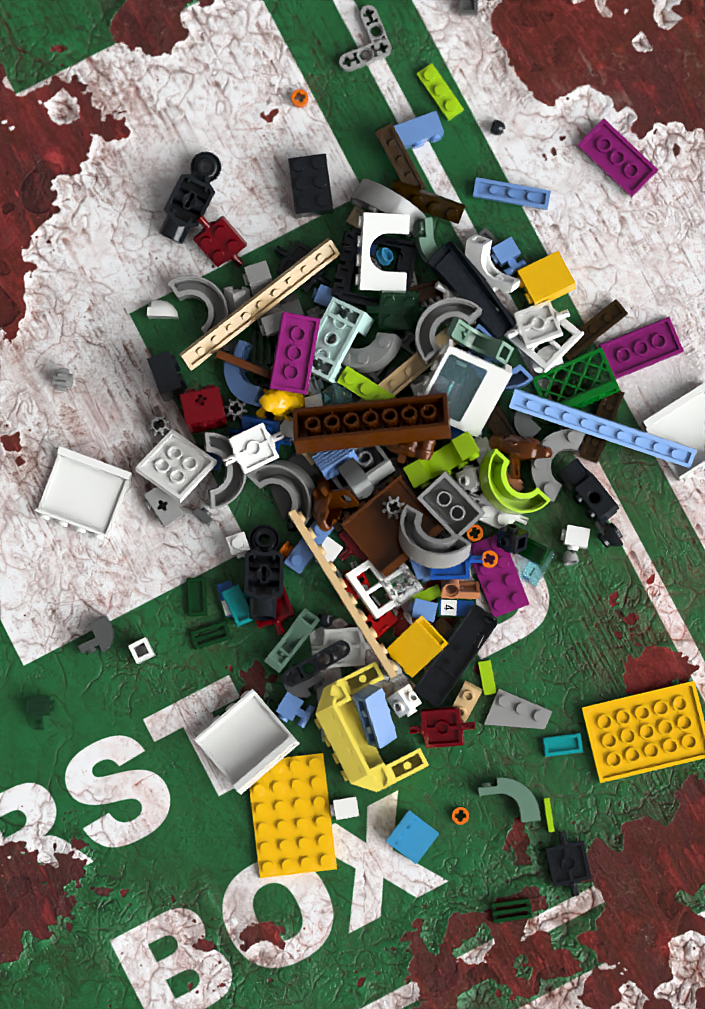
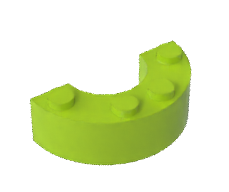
[403,431,480,489]
[479,449,551,515]

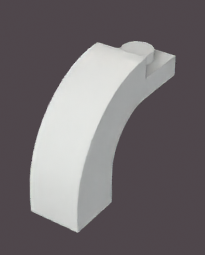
[465,234,521,293]

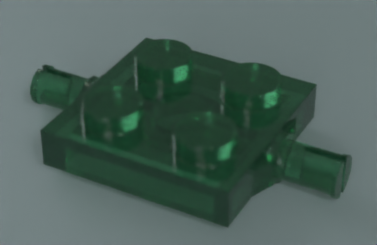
[365,290,428,330]

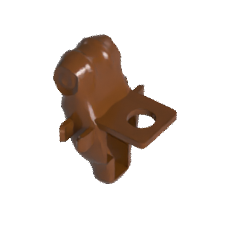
[489,434,552,480]
[385,440,436,463]
[313,477,360,532]

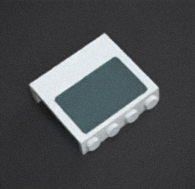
[415,338,512,437]

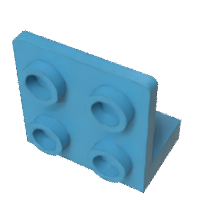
[385,810,439,864]

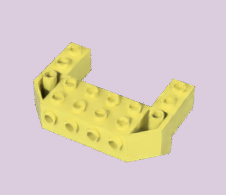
[314,661,429,792]

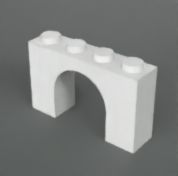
[355,212,410,292]

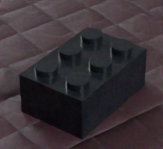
[288,153,334,219]
[147,351,187,402]

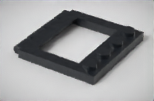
[331,228,418,316]

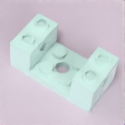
[311,297,374,388]

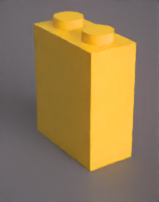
[517,251,576,306]
[386,616,449,678]

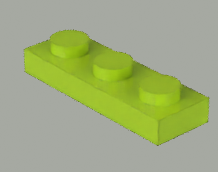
[416,63,464,121]
[337,366,396,401]

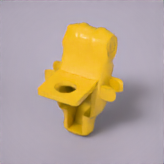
[256,389,306,422]

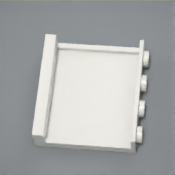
[641,382,705,482]
[35,446,133,540]
[194,689,300,794]

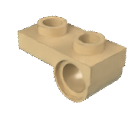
[452,681,483,722]

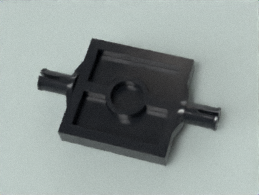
[274,240,332,293]
[545,830,592,897]

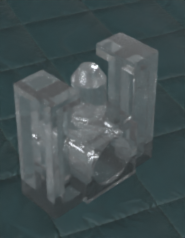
[380,564,424,608]

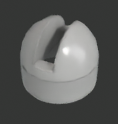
[563,550,579,566]

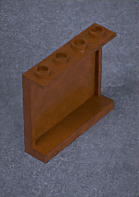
[340,475,445,579]

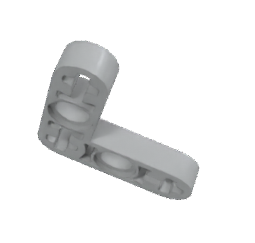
[339,5,391,72]

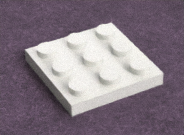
[135,429,217,503]

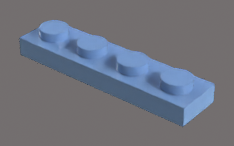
[473,177,551,210]

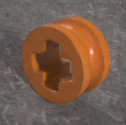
[291,89,308,108]
[466,524,483,542]
[279,541,295,560]
[480,550,498,568]
[451,807,469,825]

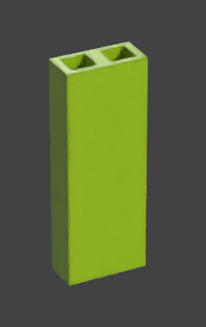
[408,584,441,604]
[478,660,497,695]
[543,798,555,832]

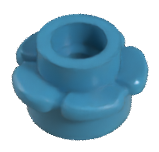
[376,248,393,266]

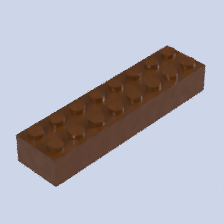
[293,393,451,454]

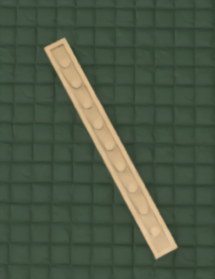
[179,238,340,371]
[303,327,456,465]
[288,509,398,679]

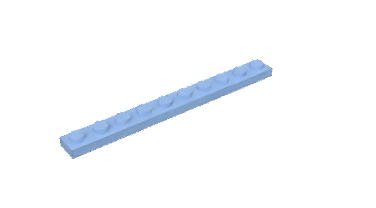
[509,388,697,468]

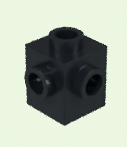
[497,524,529,554]

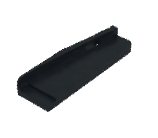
[426,241,516,339]
[413,605,498,708]

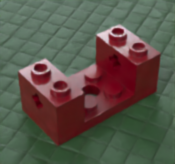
[180,385,228,434]

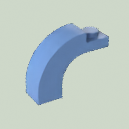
[224,340,265,408]

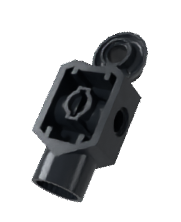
[158,151,222,244]
[556,458,623,548]
[243,524,284,621]

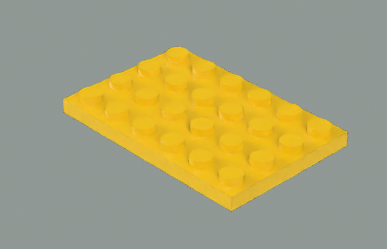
[581,681,705,783]
[249,753,337,878]

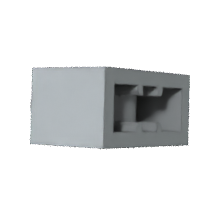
[144,487,185,528]

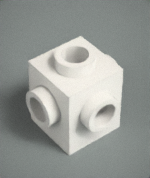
[456,465,481,494]
[387,684,422,718]

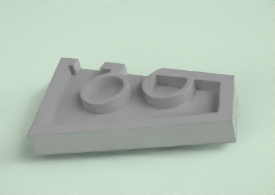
[484,689,552,729]

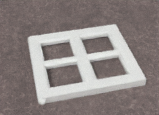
[504,305,584,372]
[345,560,423,620]

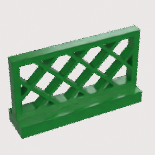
[532,347,621,409]

